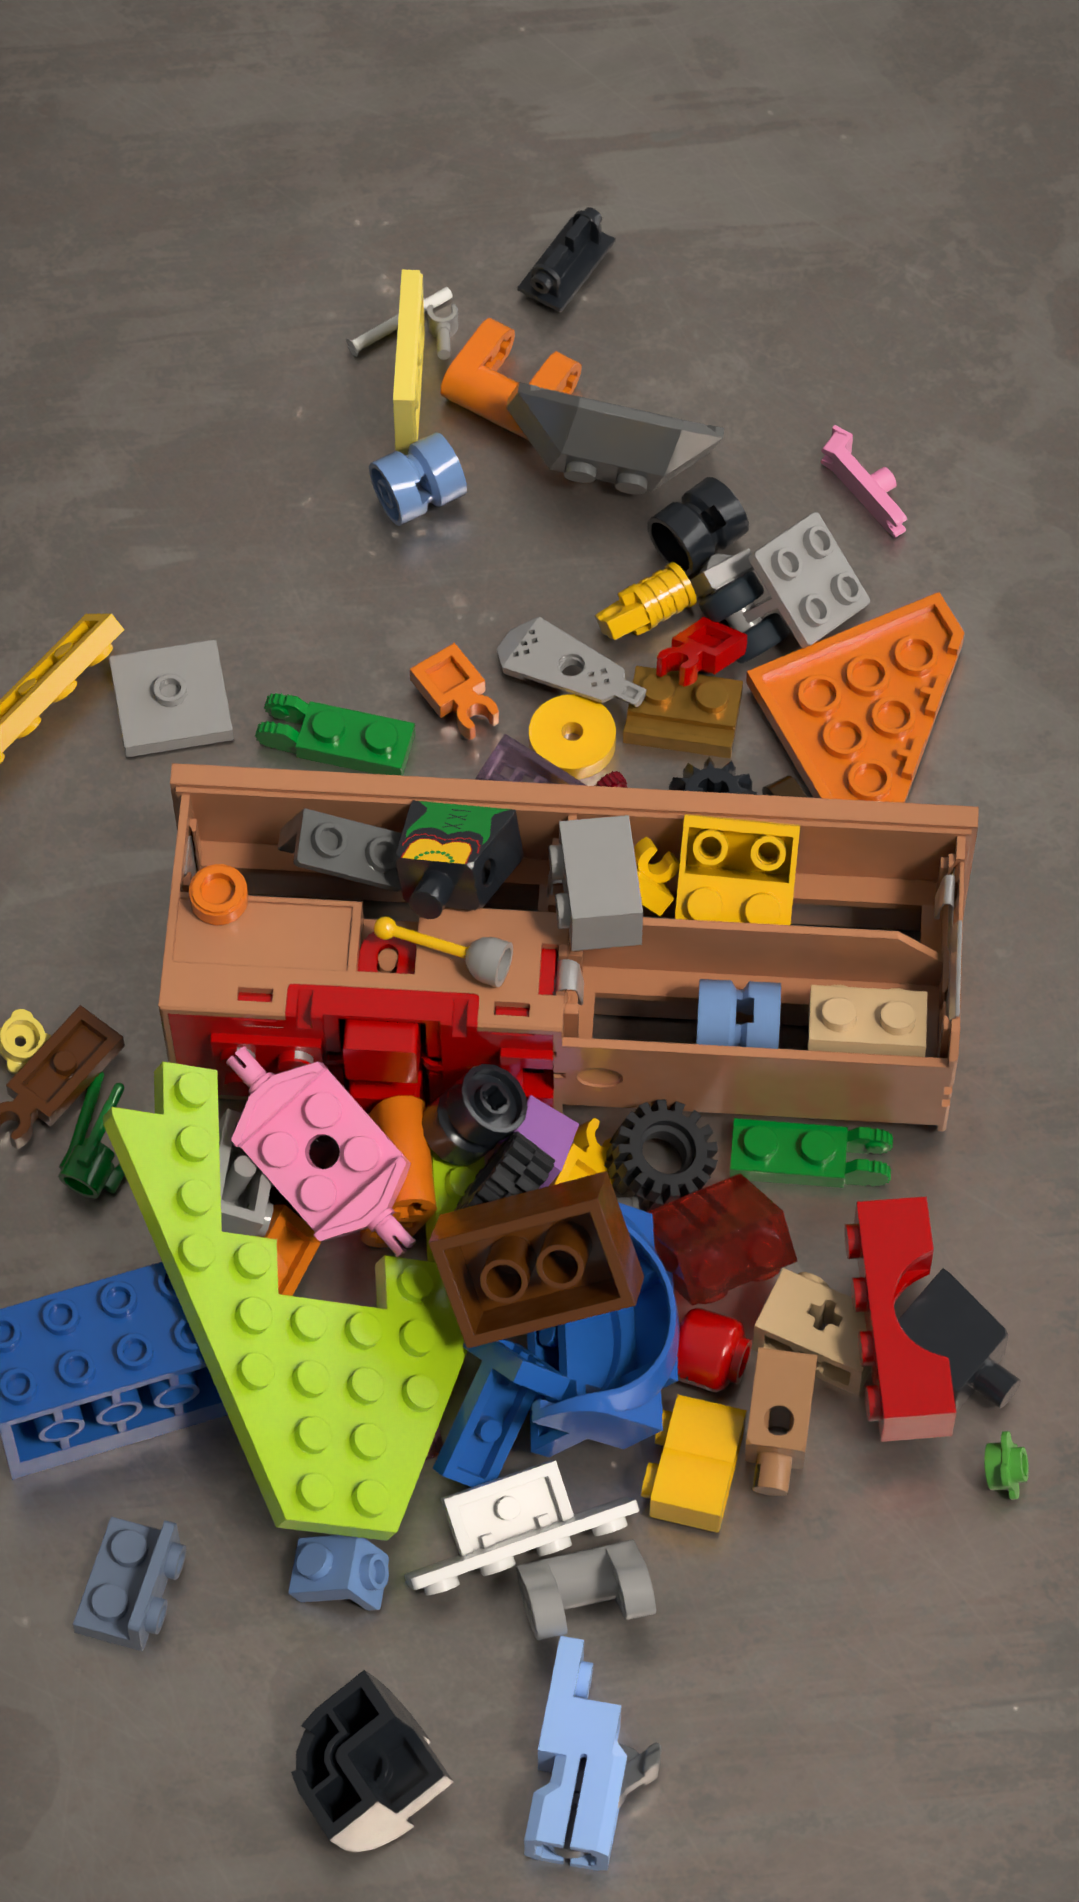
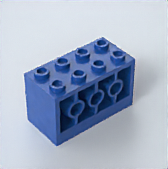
[0,1262,228,1480]

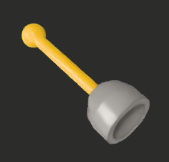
[374,916,513,987]

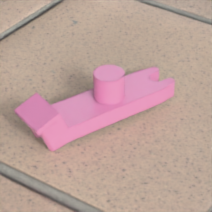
[820,425,907,538]

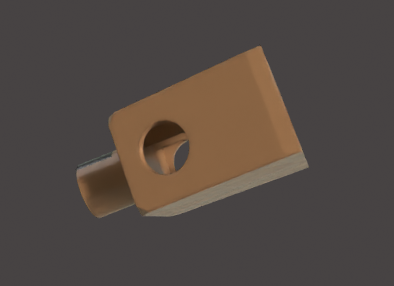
[745,1347,818,1496]

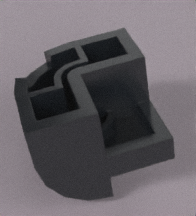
[291,1670,454,1852]

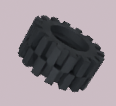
[606,1099,718,1212]
[454,1131,555,1211]

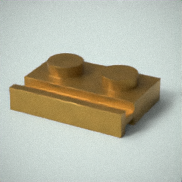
[623,665,743,759]

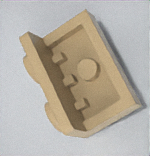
[808,985,927,1057]

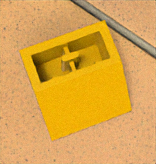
[675,814,800,925]

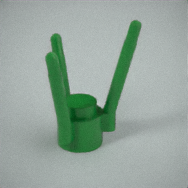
[58,1071,125,1199]

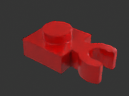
[656,617,747,687]

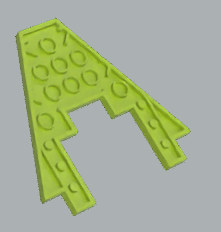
[103,1062,485,1541]

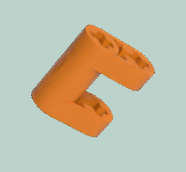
[440,318,582,441]
[360,1096,437,1248]

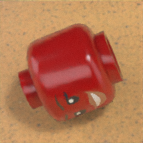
[677,1308,752,1392]

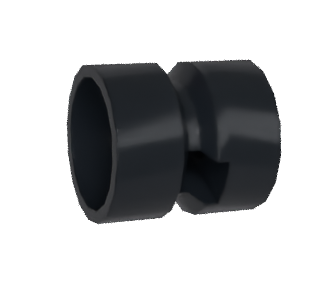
[647,477,749,576]
[422,1064,528,1166]

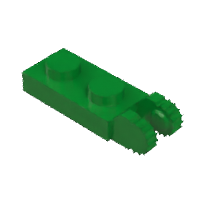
[255,693,416,776]
[729,1118,893,1188]

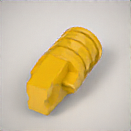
[595,562,697,640]

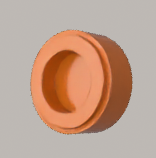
[189,864,248,925]

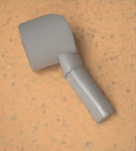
[427,304,458,360]

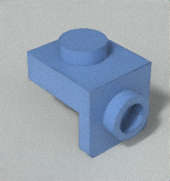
[288,1535,389,1611]

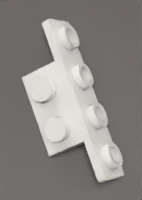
[404,1460,639,1596]

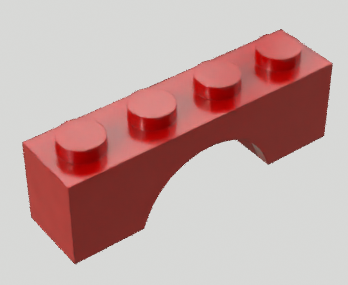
[844,1196,956,1442]

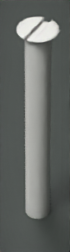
[346,287,453,357]

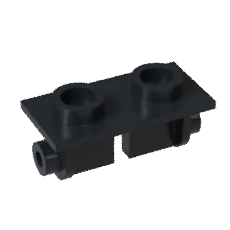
[517,207,616,312]

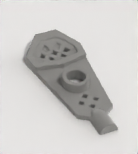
[496,617,647,707]

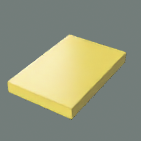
[393,269,425,455]

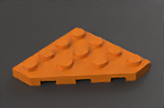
[746,592,965,803]

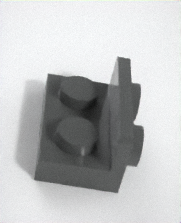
[278,808,402,892]

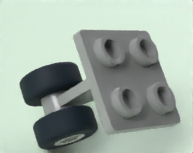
[699,512,870,664]

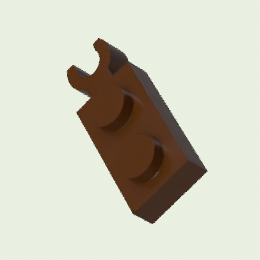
[0,1005,125,1149]

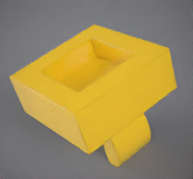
[634,837,680,916]

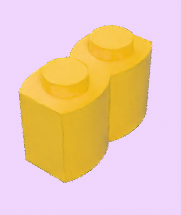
[641,1395,747,1533]

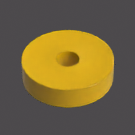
[529,694,616,780]

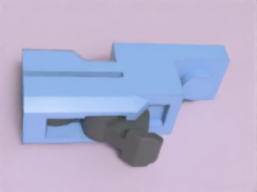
[524,1636,662,1871]

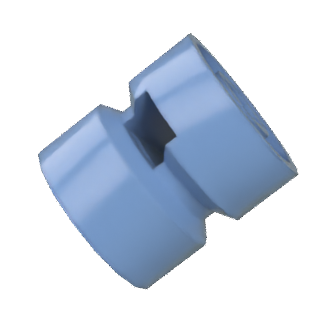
[369,432,467,526]
[696,979,781,1049]

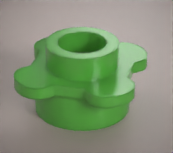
[984,1431,1029,1500]

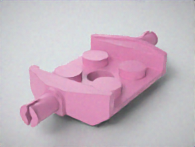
[226,1046,416,1258]

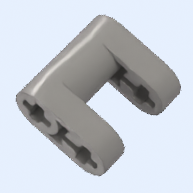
[516,1539,656,1641]

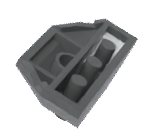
[507,382,724,494]

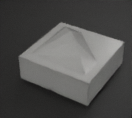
[690,548,754,598]

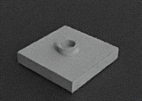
[109,639,234,757]

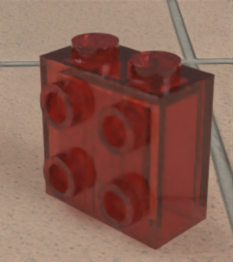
[648,1173,798,1306]

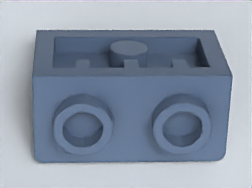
[73,1516,186,1652]

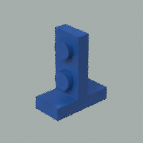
[432,1339,571,1487]

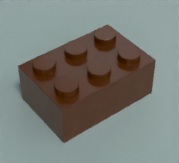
[428,1171,644,1349]

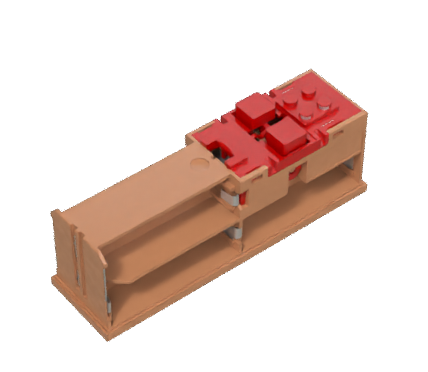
[158,763,979,1132]

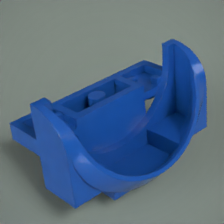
[527,1202,679,1457]

